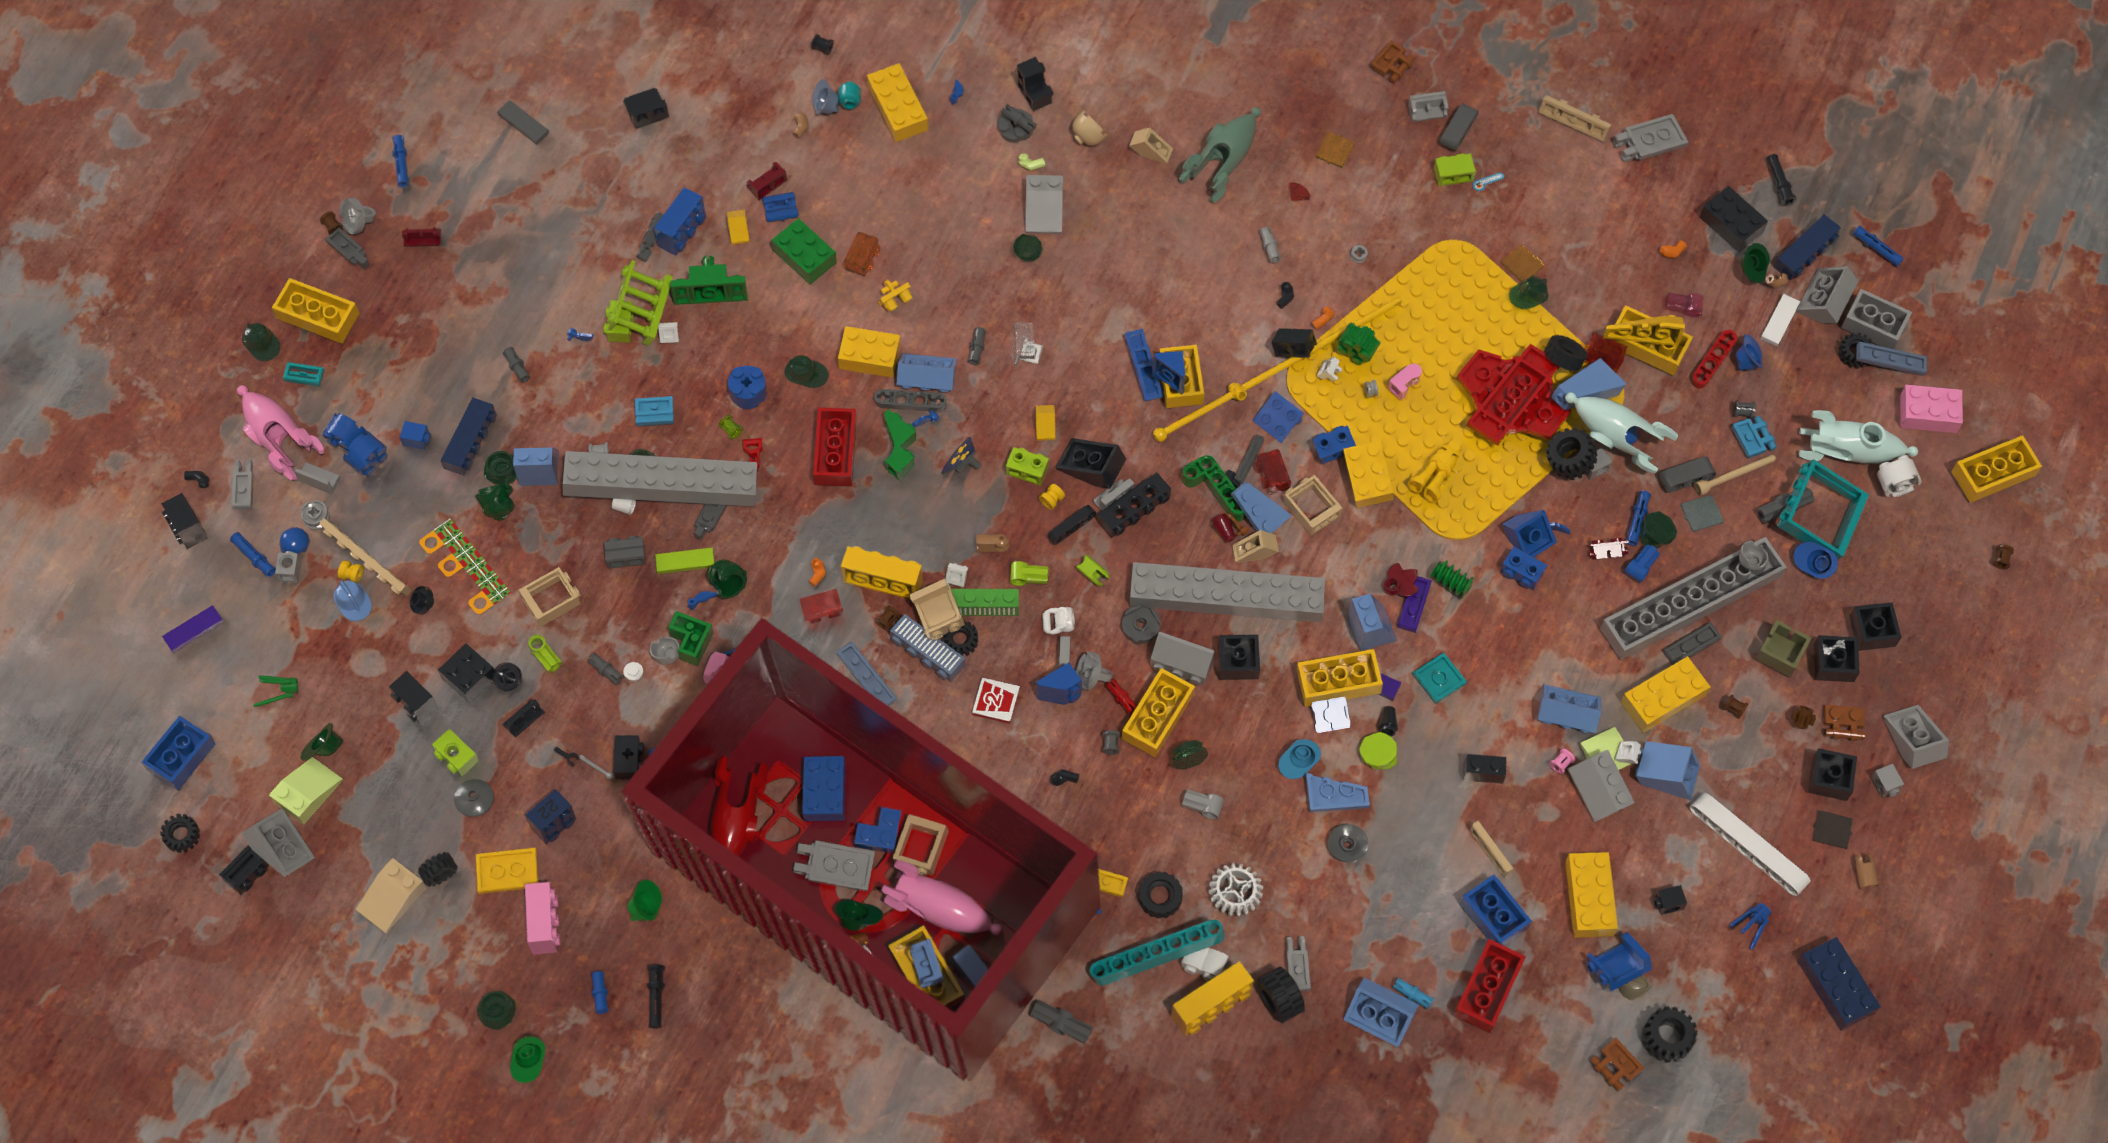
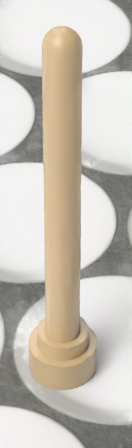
[1694,455,1776,496]

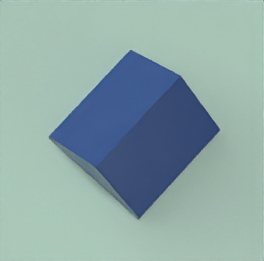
[1152,351,1185,395]

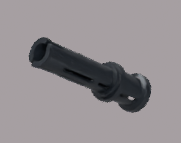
[1766,154,1797,206]
[647,965,665,1029]

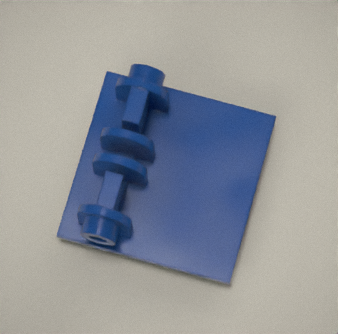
[1253,391,1304,443]

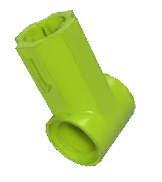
[1010,561,1048,586]
[528,635,562,673]

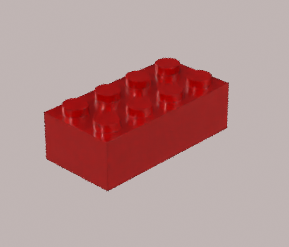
[813,407,857,486]
[1453,939,1526,1034]

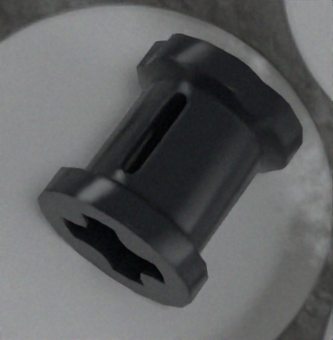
[811,34,834,55]

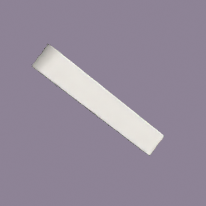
[1690,792,1811,896]

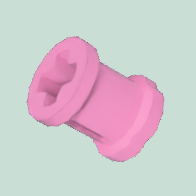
[1549,748,1575,775]

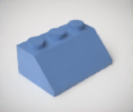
[897,353,957,392]
[1538,684,1602,733]
[1343,977,1419,1047]

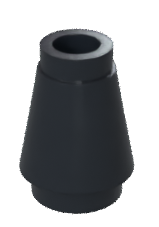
[1379,706,1398,737]

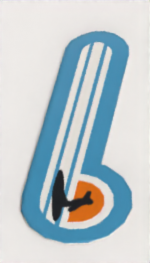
[1473,172,1504,191]

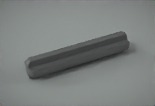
[1234,435,1264,484]

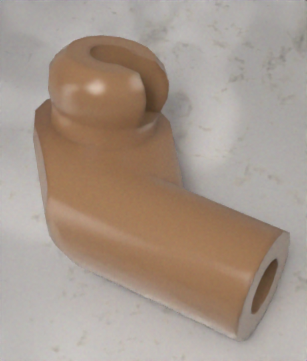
[792,112,809,139]
[1766,273,1789,289]

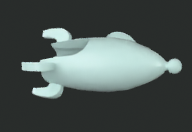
[1565,392,1678,474]
[1799,410,1918,464]

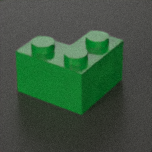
[668,611,714,666]

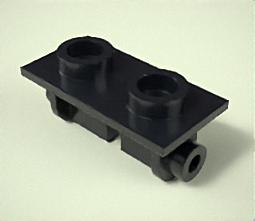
[502,699,545,738]

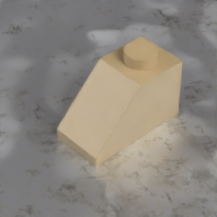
[1129,128,1173,164]
[1232,530,1279,563]

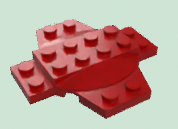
[1457,343,1572,446]

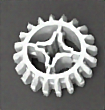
[1209,863,1263,917]

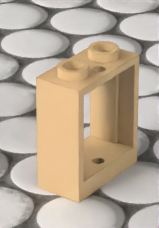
[1283,475,1343,536]
[519,567,581,627]
[893,814,949,876]

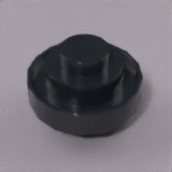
[410,586,434,615]
[492,662,522,691]

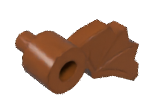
[1225,513,1249,537]

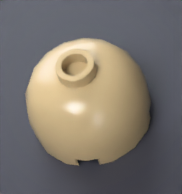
[1073,110,1108,146]

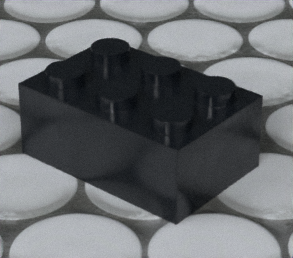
[1699,186,1768,253]

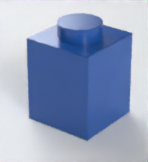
[400,421,431,450]

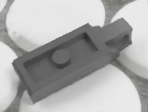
[636,212,664,262]
[325,228,370,270]
[694,504,728,541]

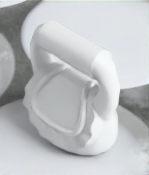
[1042,607,1075,635]

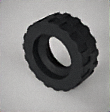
[1544,335,1588,371]
[1138,872,1183,919]

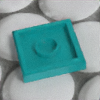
[1412,652,1467,704]

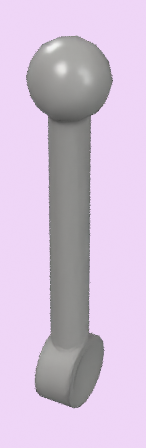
[579,754,613,780]

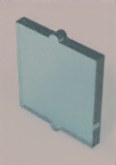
[1681,495,1724,532]

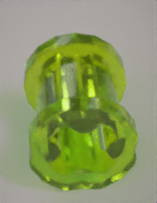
[719,415,743,440]

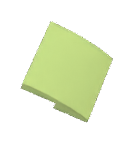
[1580,727,1630,770]

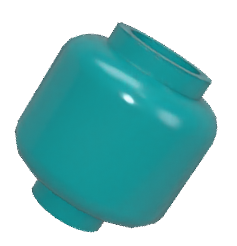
[838,81,861,109]

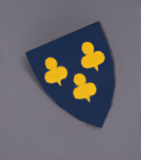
[941,437,981,474]

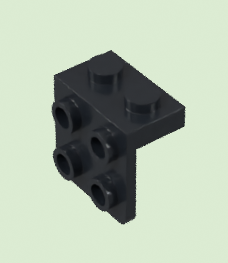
[624,88,669,129]

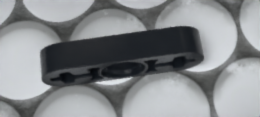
[1047,505,1096,545]

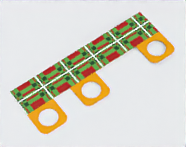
[419,518,511,614]

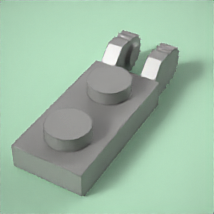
[231,460,253,510]
[1286,936,1311,992]

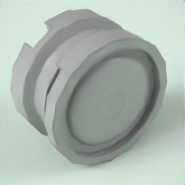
[300,500,330,530]

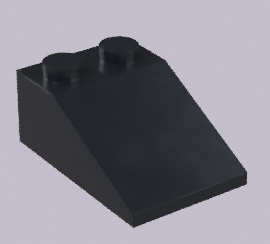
[1056,438,1126,489]

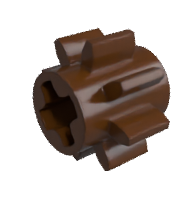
[1791,706,1816,729]

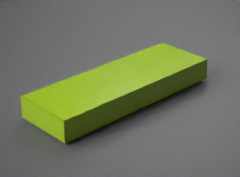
[655,547,714,574]

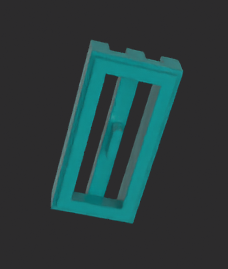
[283,362,325,387]

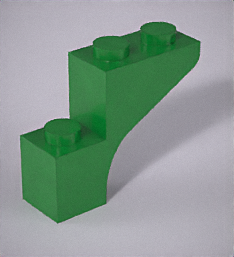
[884,409,916,481]

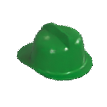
[627,880,662,921]
[510,1035,545,1083]

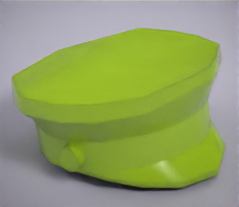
[1359,732,1397,770]

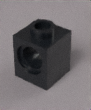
[1654,885,1688,915]

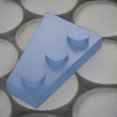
[1231,482,1292,533]
[1305,773,1370,812]

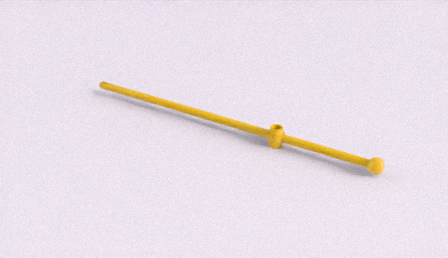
[1153,297,1402,442]

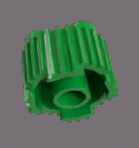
[1337,322,1381,365]

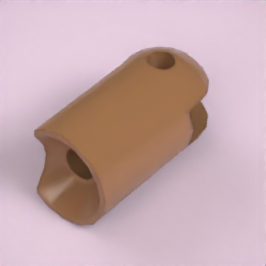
[976,534,1009,552]
[1855,853,1879,889]

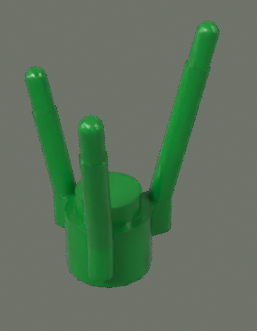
[253,675,298,707]

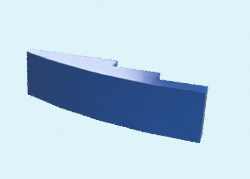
[1124,329,1163,402]

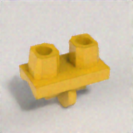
[877,280,913,313]

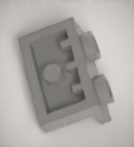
[1093,478,1134,511]

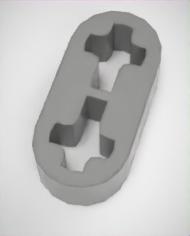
[1059,636,1070,668]

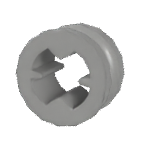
[1350,245,1368,263]
[1365,380,1378,398]

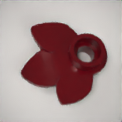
[1383,563,1419,597]

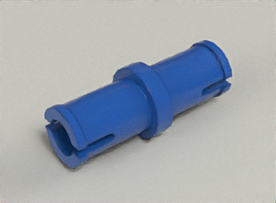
[591,971,609,1014]

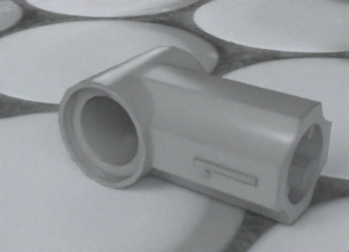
[1182,789,1224,820]

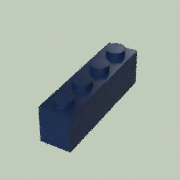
[1774,214,1841,281]
[441,397,496,476]

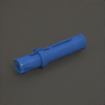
[392,135,409,187]
[1853,225,1904,267]
[1626,490,1651,546]
[230,532,276,578]

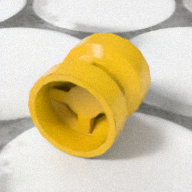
[1039,483,1065,510]
[338,560,364,583]

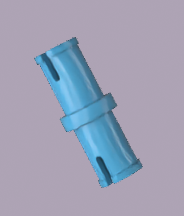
[1393,977,1434,1010]

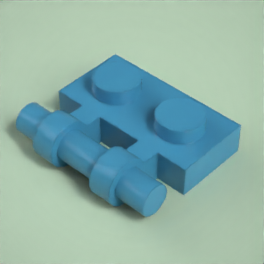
[1731,416,1777,459]

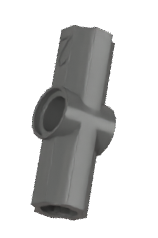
[1756,487,1815,524]
[1030,1000,1093,1044]

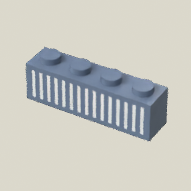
[890,614,966,682]

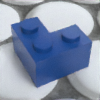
[853,807,901,854]

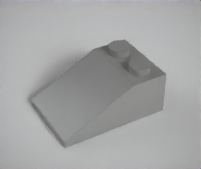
[1025,175,1063,234]
[1883,705,1949,769]
[242,808,315,877]

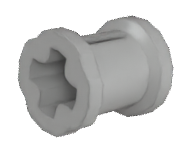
[588,442,609,454]

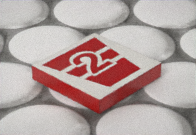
[972,678,1020,724]

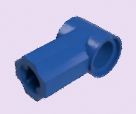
[1624,545,1660,583]

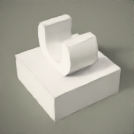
[658,322,679,343]
[1317,357,1342,381]
[946,563,968,587]
[1616,741,1641,764]

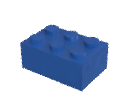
[654,187,706,256]
[142,716,216,790]
[803,756,846,821]
[1460,874,1532,946]

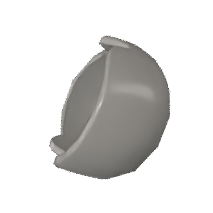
[1739,540,1769,571]
[649,637,680,665]

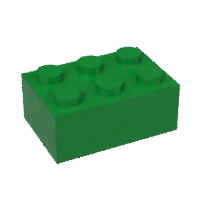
[771,218,837,285]

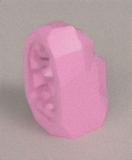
[703,651,729,684]

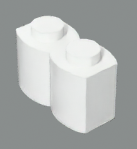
[1181,948,1228,981]

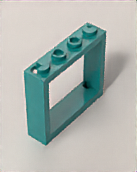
[1778,459,1869,559]

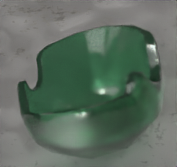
[1013,234,1043,262]

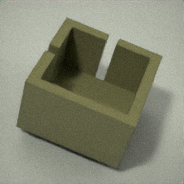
[1755,620,1812,677]

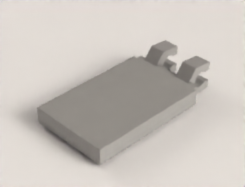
[1612,114,1688,162]
[793,841,875,892]

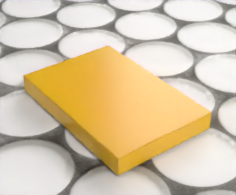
[476,848,539,894]

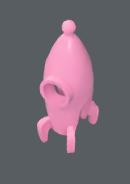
[237,385,324,480]
[882,860,1002,935]

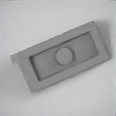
[294,462,341,494]

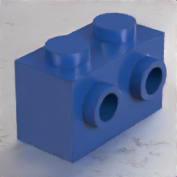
[1313,425,1356,465]
[1500,547,1547,590]

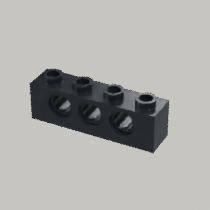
[1097,472,1171,538]

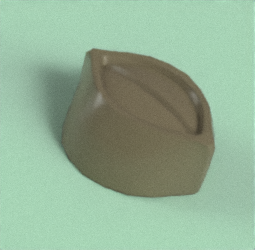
[1618,975,1652,1000]

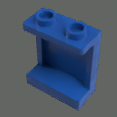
[1586,932,1652,992]

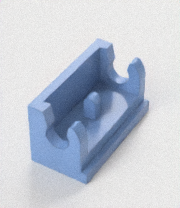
[910,939,944,989]

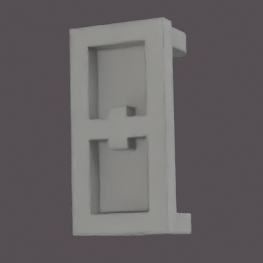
[1408,91,1448,122]

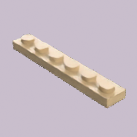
[319,518,412,596]

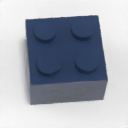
[525,789,576,845]

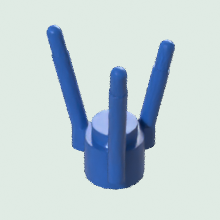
[1730,903,1771,950]

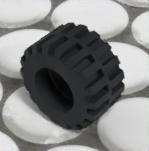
[1546,428,1597,480]
[1257,966,1305,1023]
[1642,1006,1698,1063]

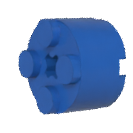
[728,366,767,409]
[322,413,367,454]
[343,431,388,477]

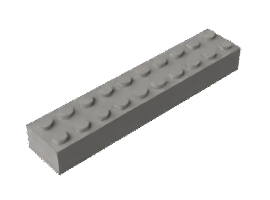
[563,451,757,507]
[1600,537,1787,660]
[1129,562,1325,622]

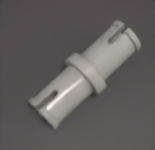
[1259,227,1281,263]

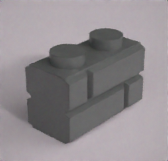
[604,536,646,569]

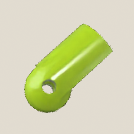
[1076,555,1110,586]

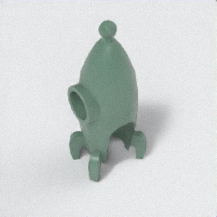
[1179,107,1261,203]

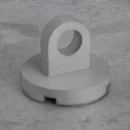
[339,198,376,234]
[1076,651,1113,691]

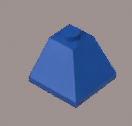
[1502,510,1557,557]

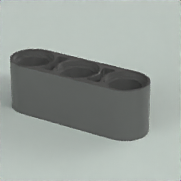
[1439,103,1479,152]
[1658,457,1716,493]

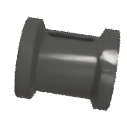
[1733,400,1756,418]
[1103,730,1120,755]

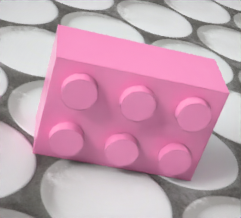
[1900,385,1963,433]
[525,882,561,955]

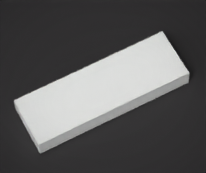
[1761,294,1800,347]

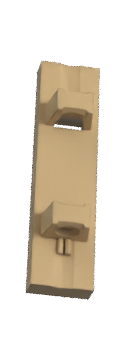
[1538,95,1611,142]

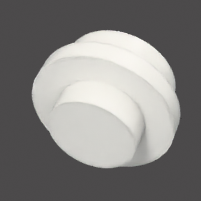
[623,662,643,681]

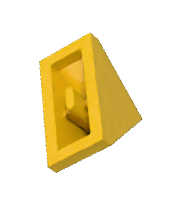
[727,210,750,245]
[1035,405,1055,441]

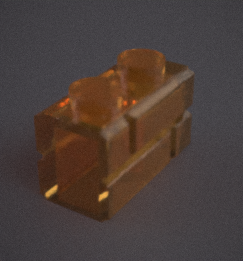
[844,232,881,276]

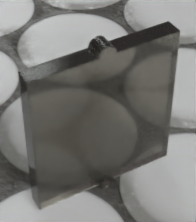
[1812,810,1853,849]

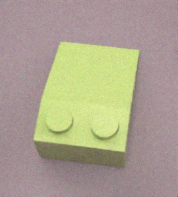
[269,757,343,825]

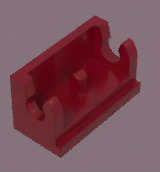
[746,162,787,200]

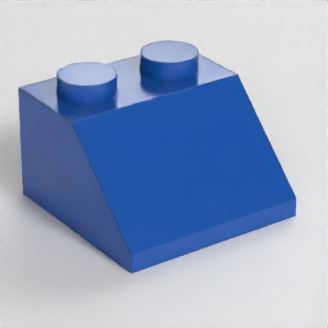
[1036,662,1082,705]

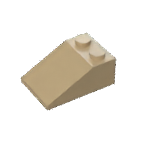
[355,858,427,934]

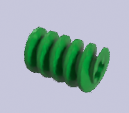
[1430,560,1474,599]

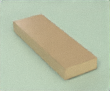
[1470,821,1513,878]

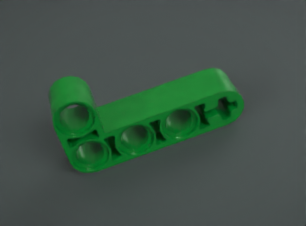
[1182,455,1246,522]

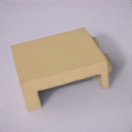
[909,579,965,640]

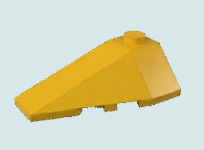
[1603,315,1685,346]

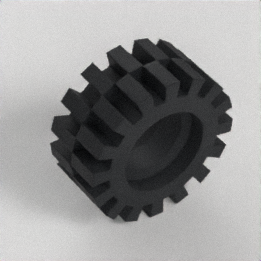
[1838,332,1874,369]
[943,620,978,656]
[160,814,200,853]
[418,852,458,887]

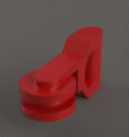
[743,438,763,471]

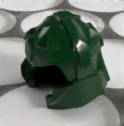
[475,483,515,521]
[707,559,747,600]

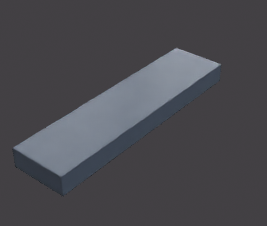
[1856,342,1927,376]
[836,641,898,707]

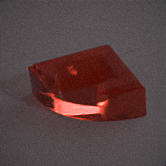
[1289,182,1310,201]

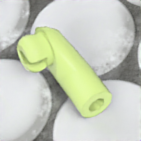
[1018,154,1045,170]

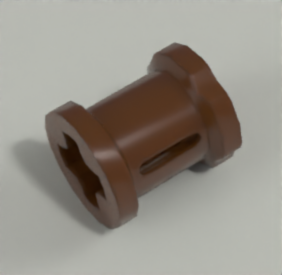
[320,211,343,235]
[1993,544,2014,569]
[875,605,901,631]
[1723,694,1749,718]

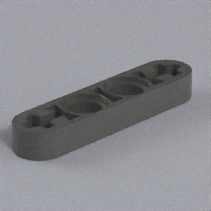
[874,389,947,412]

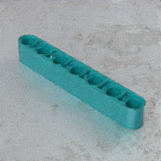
[1090,919,1226,986]

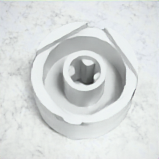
[1877,455,1922,497]

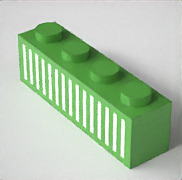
[951,589,1019,616]

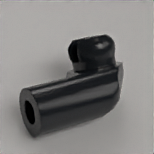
[1276,282,1294,309]
[184,471,210,488]
[1051,769,1080,786]

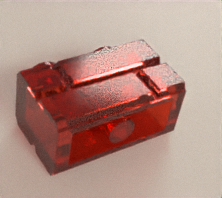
[1255,449,1291,495]

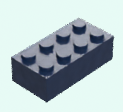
[1797,937,1881,1031]

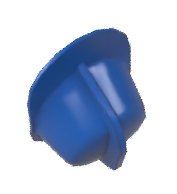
[1736,334,1763,371]
[1794,541,1838,579]

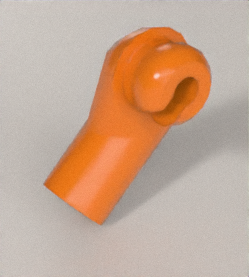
[1660,241,1687,258]
[1312,306,1334,329]
[808,558,826,587]

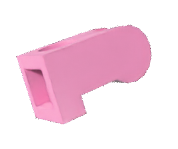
[1388,364,1422,400]

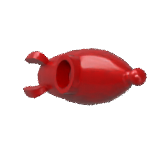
[710,756,768,857]

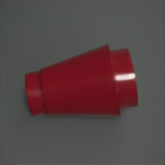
[1212,513,1236,543]

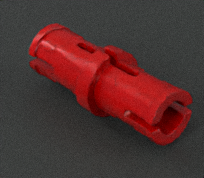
[1105,679,1137,716]

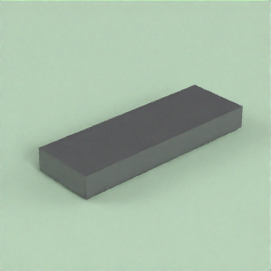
[497,100,549,145]
[1663,622,1722,665]

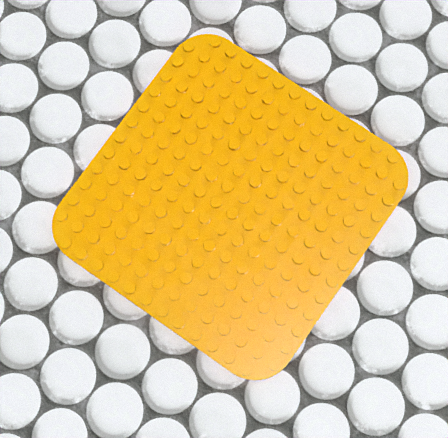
[1286,240,1624,540]

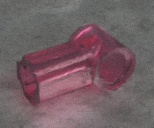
[1666,293,1704,318]

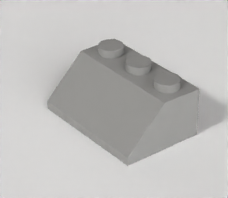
[1797,266,1859,324]
[1150,631,1214,686]
[1567,749,1635,822]

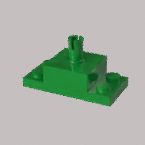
[670,256,748,305]

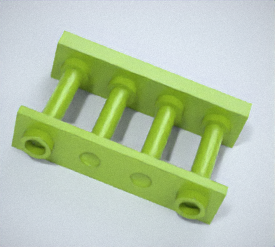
[607,260,673,346]

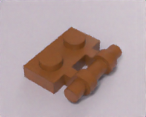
[1370,40,1415,83]
[1824,704,1865,741]
[1590,1038,1644,1092]

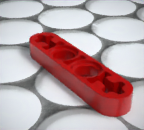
[1691,330,1737,389]

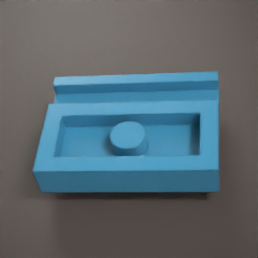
[635,396,674,426]

